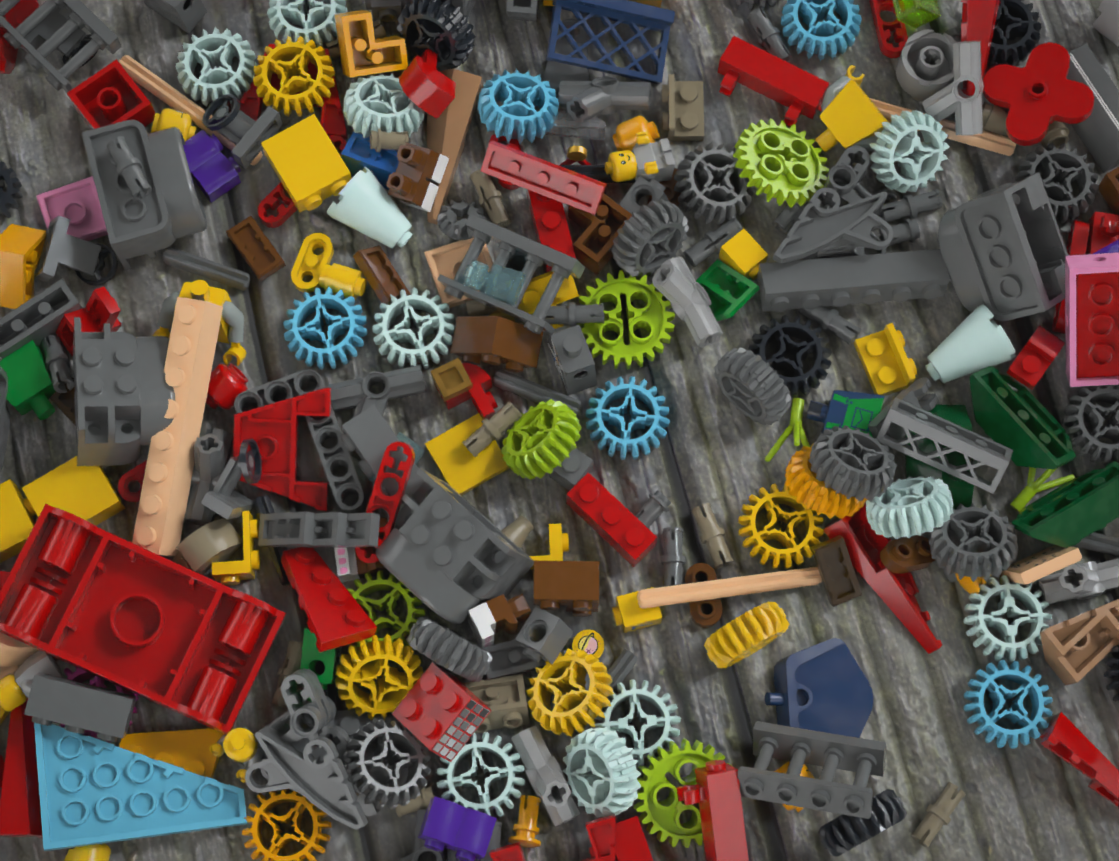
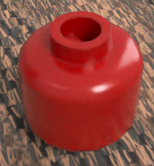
[206,363,248,410]

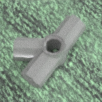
[922,40,984,135]
[652,256,723,348]
[1036,558,1119,605]
[511,725,580,827]

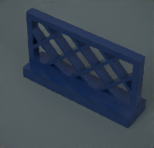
[546,0,675,85]

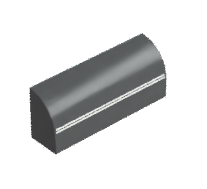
[1067,43,1119,173]

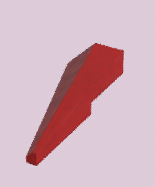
[961,0,1000,96]
[823,502,942,654]
[0,698,43,838]
[1040,712,1119,808]

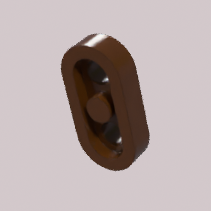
[880,535,936,574]
[684,563,722,628]

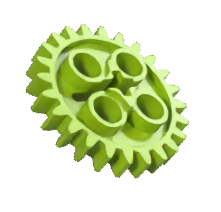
[733,118,829,208]
[577,270,675,370]
[633,739,732,848]

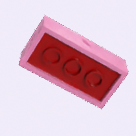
[1065,253,1119,387]

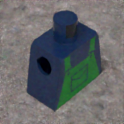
[806,390,885,438]

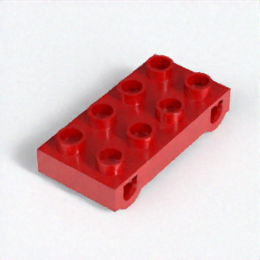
[0,504,286,734]

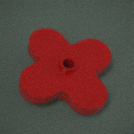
[983,42,1094,146]

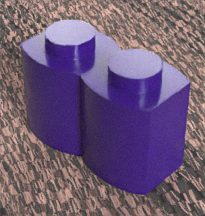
[183,130,241,203]
[418,796,497,861]

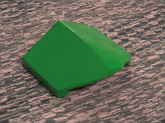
[696,259,760,321]

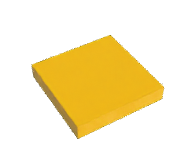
[425,413,509,496]

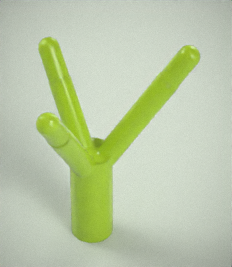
[765,398,810,462]
[1010,467,1075,512]

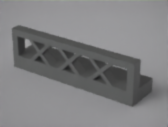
[876,397,1013,494]

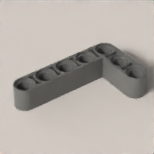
[234,369,367,514]

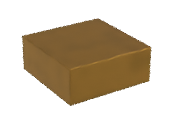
[430,358,473,401]

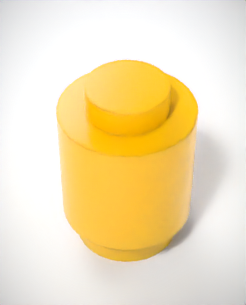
[319,263,367,300]

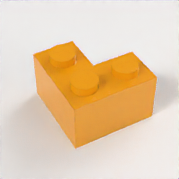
[334,10,408,78]
[0,224,46,309]

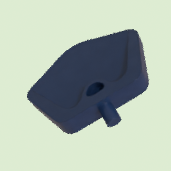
[764,638,874,738]

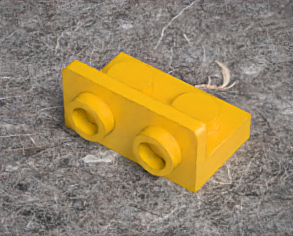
[853,323,917,396]

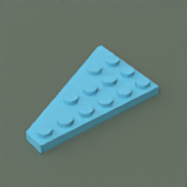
[34,723,247,851]

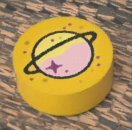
[572,630,604,659]

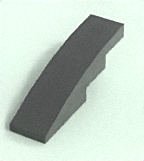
[258,512,380,548]

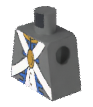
[547,325,597,396]

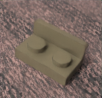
[661,74,704,141]
[462,674,530,733]

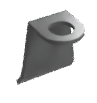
[542,19,589,93]

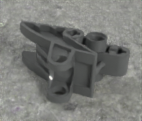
[773,146,893,264]
[245,668,381,830]

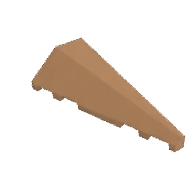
[427,69,483,225]
[1040,599,1119,685]

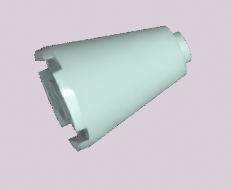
[327,167,413,249]
[925,304,1016,383]

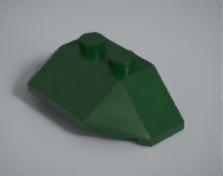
[969,366,1076,470]
[905,404,974,510]
[1011,461,1119,548]

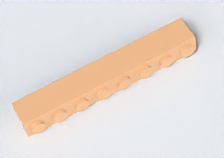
[132,297,223,556]

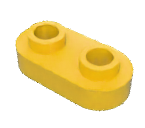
[291,233,334,293]

